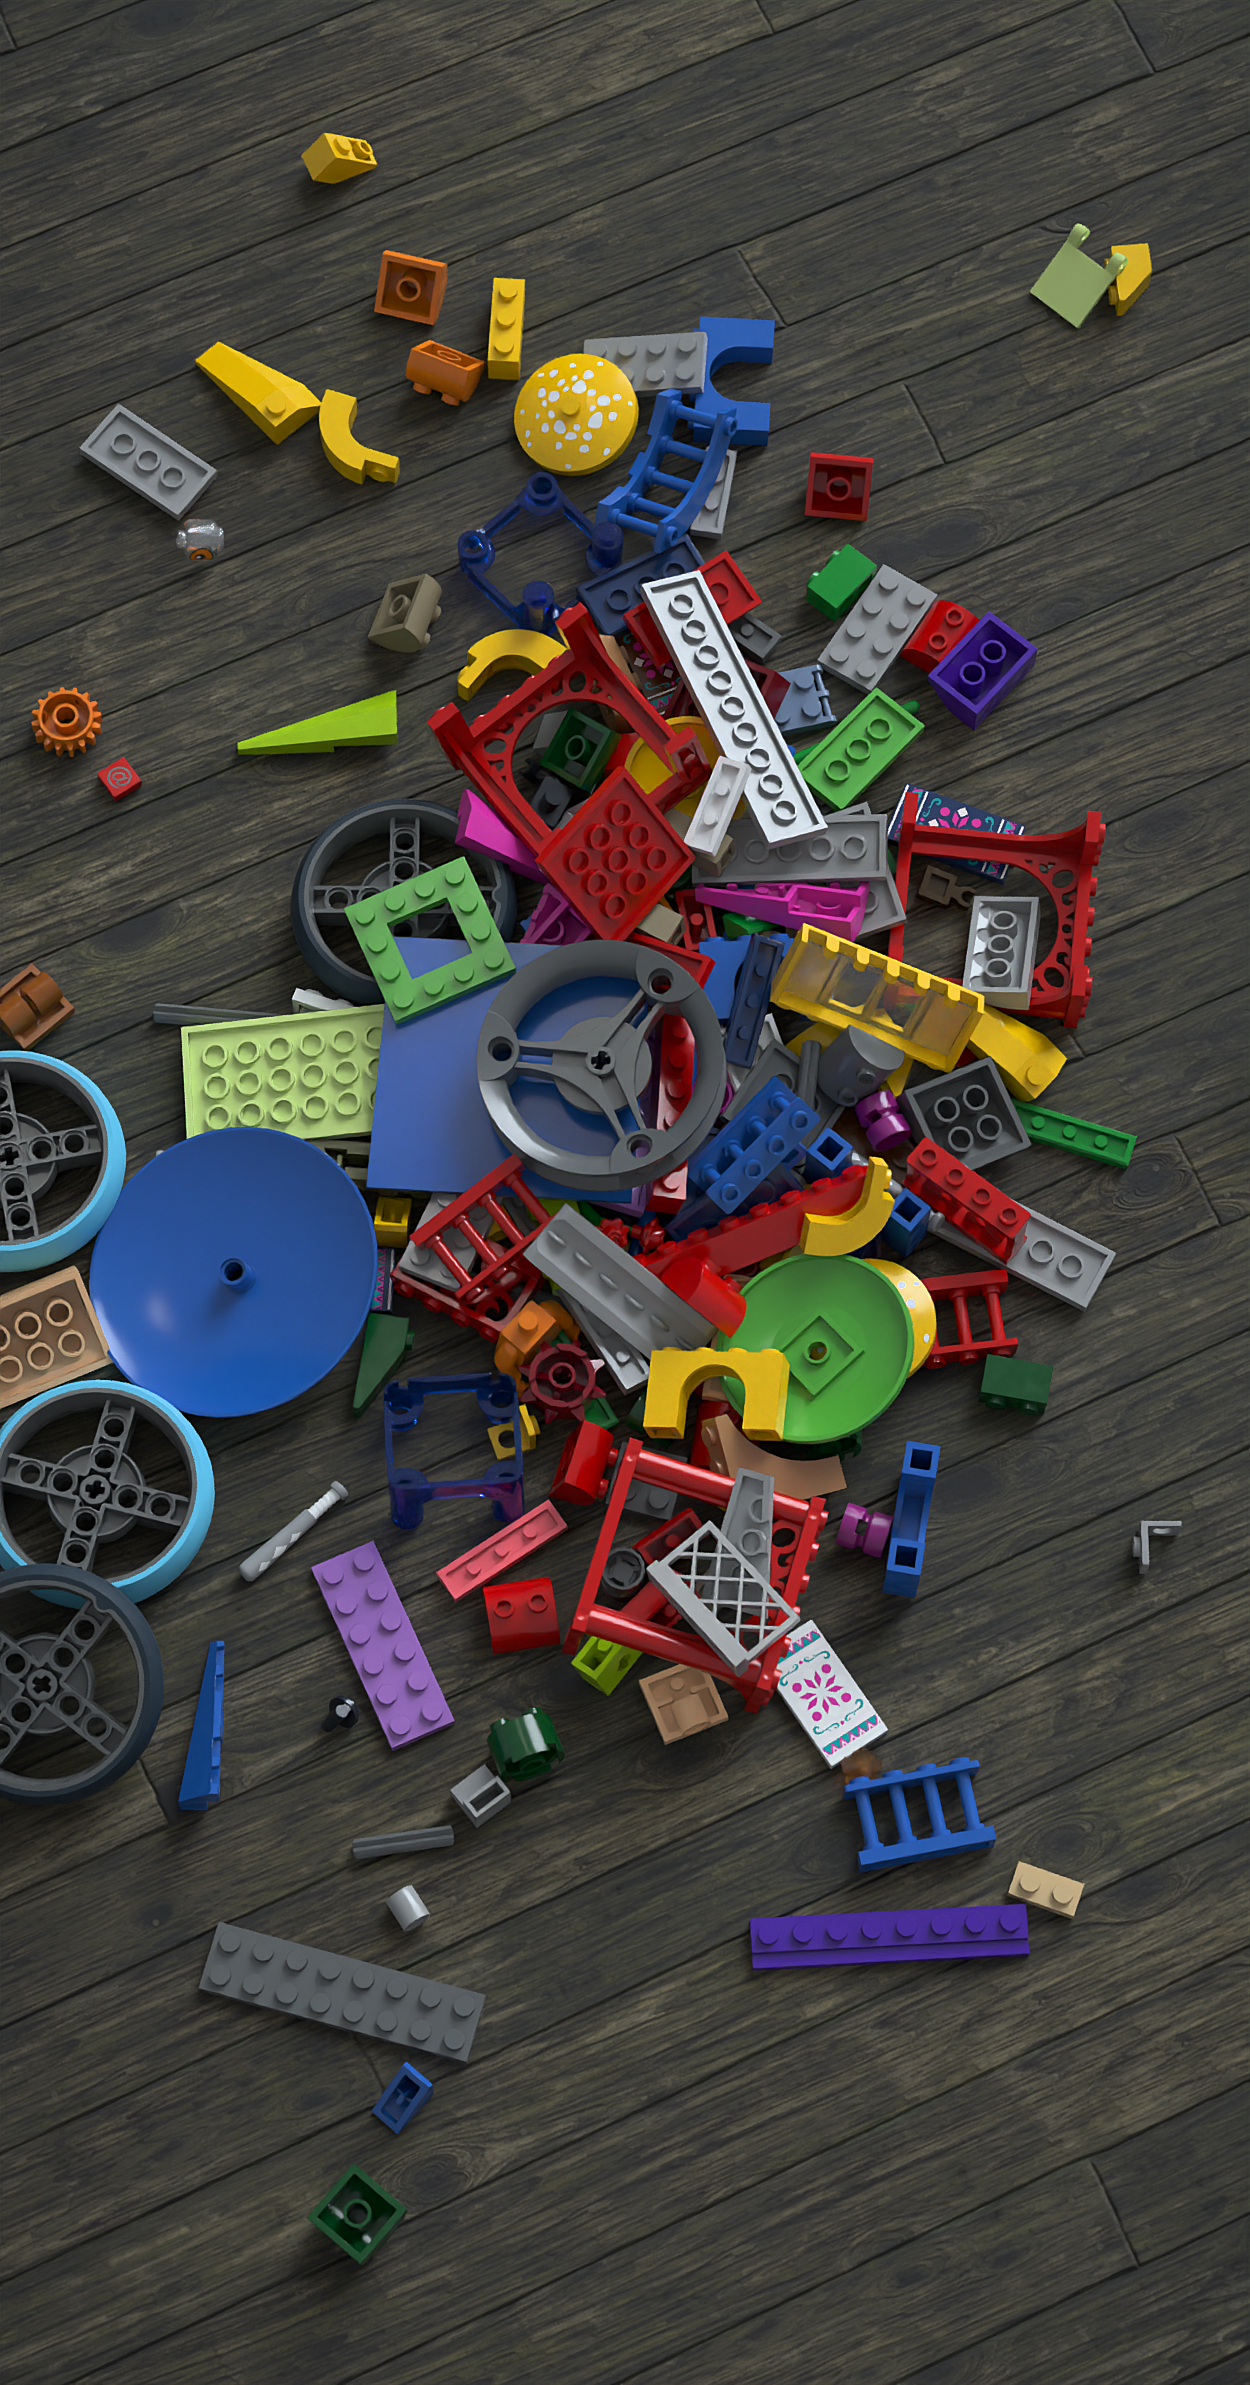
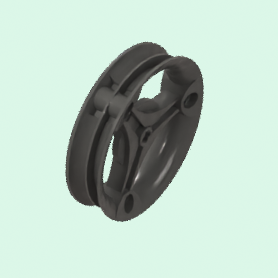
[476,940,727,1192]

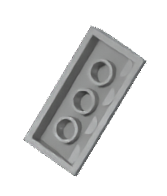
[962,896,1041,1010]

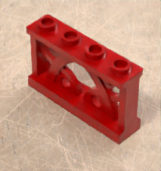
[901,1137,1031,1265]
[390,1238,547,1343]

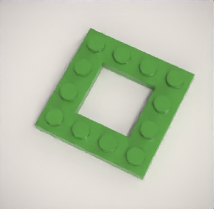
[344,856,517,1025]

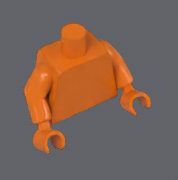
[494,1300,582,1404]

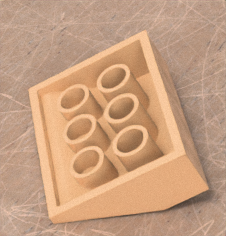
[0,1265,113,1409]

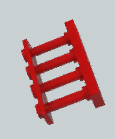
[409,1153,559,1302]
[919,1269,1018,1369]

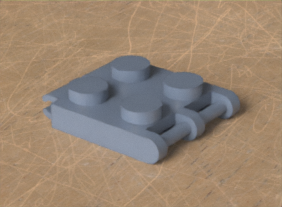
[774,664,837,736]

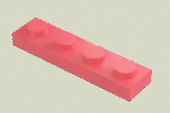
[436,1499,568,1603]

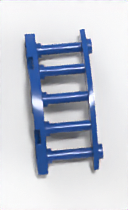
[593,388,738,553]

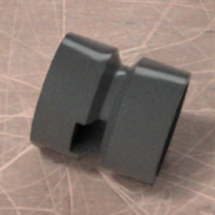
[601,1547,645,1603]

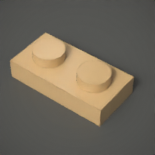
[1007,1861,1084,1919]

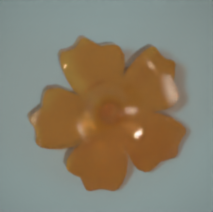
[841,1747,882,1785]

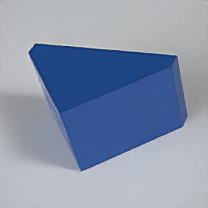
[372,2062,434,2134]

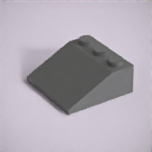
[896,1056,1032,1170]

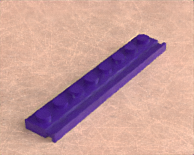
[749,1904,1030,1971]

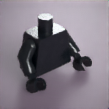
[519,758,574,831]

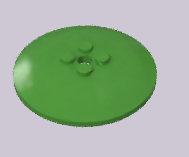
[716,1254,914,1444]

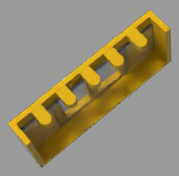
[770,923,985,1073]

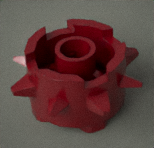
[518,1339,607,1424]

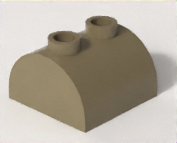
[368,574,442,653]

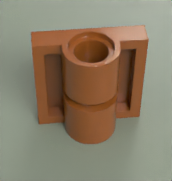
[0,964,75,1052]

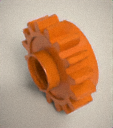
[31,687,102,757]

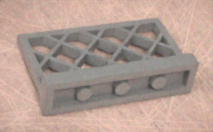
[646,1520,800,1677]

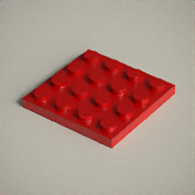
[534,766,696,941]

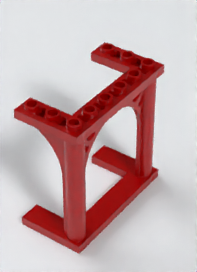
[427,602,713,892]
[882,792,1106,1028]
[561,1438,828,1714]

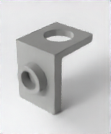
[1132,1521,1182,1574]

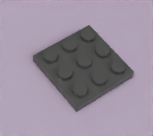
[719,1039,846,1175]

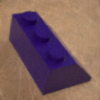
[927,611,1038,730]

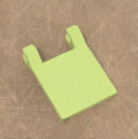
[1030,224,1128,328]

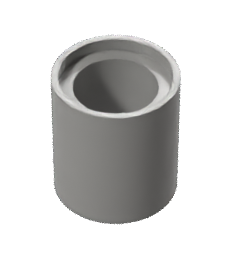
[386,1885,430,1932]

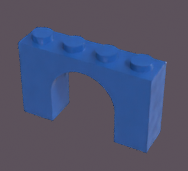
[687,317,775,446]
[697,934,833,1025]
[803,1127,931,1259]
[882,1441,941,1598]

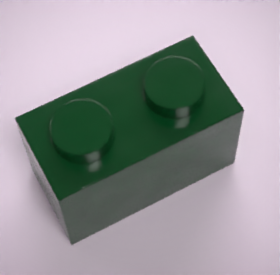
[978,1354,1053,1416]

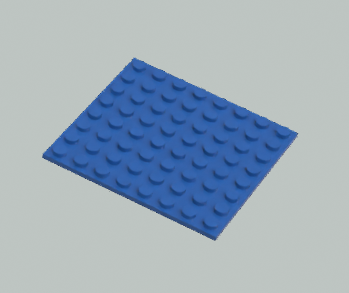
[366,937,649,1204]

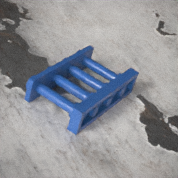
[687,1075,820,1214]
[843,1757,996,1873]

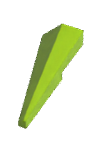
[238,690,398,755]

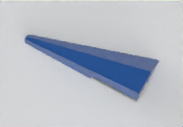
[178,1641,225,1810]

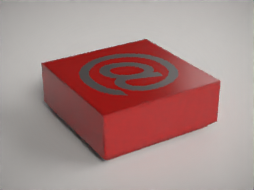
[97,757,142,802]

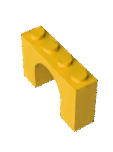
[643,1347,790,1441]

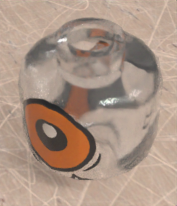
[176,519,224,560]

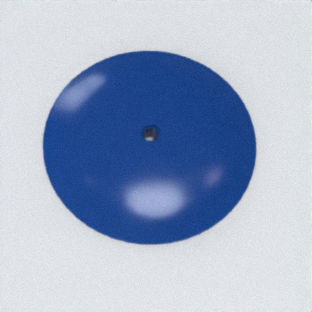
[89,1127,378,1418]

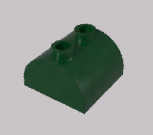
[539,707,623,793]
[307,2163,407,2265]

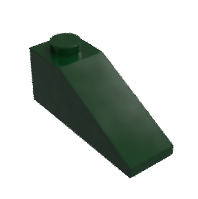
[353,1313,415,1418]

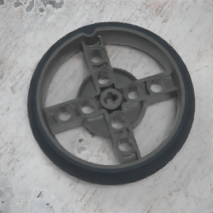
[290,798,518,1007]
[0,1563,164,1805]

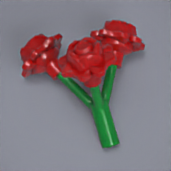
[577,1201,665,1255]

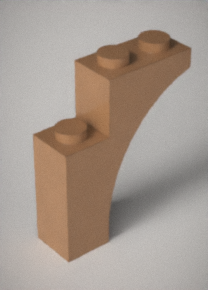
[701,1414,847,1500]

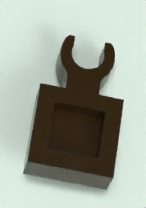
[915,865,976,911]

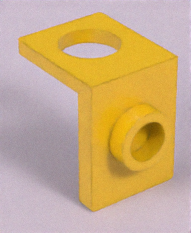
[488,1404,540,1460]

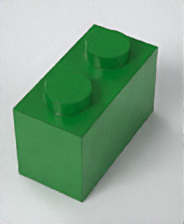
[806,544,877,623]

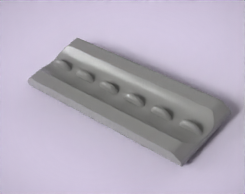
[523,1203,720,1360]

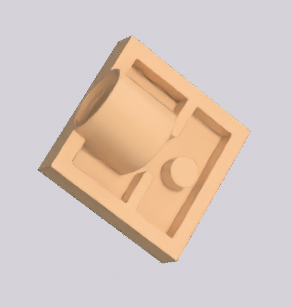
[639,1664,728,1745]

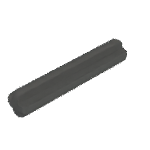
[352,1825,454,1859]

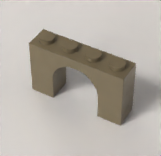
[632,808,735,946]

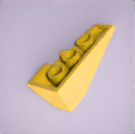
[195,342,321,445]
[966,1004,1067,1103]

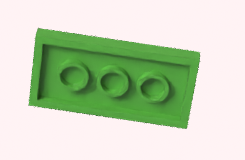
[797,687,925,812]

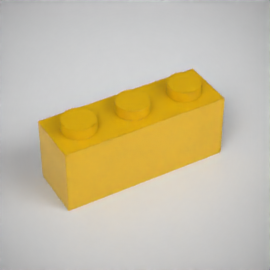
[488,278,525,380]

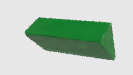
[723,912,782,940]

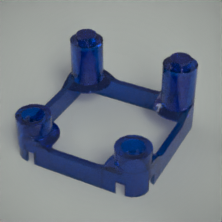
[457,472,624,636]
[383,1372,525,1529]

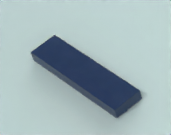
[723,934,785,1069]

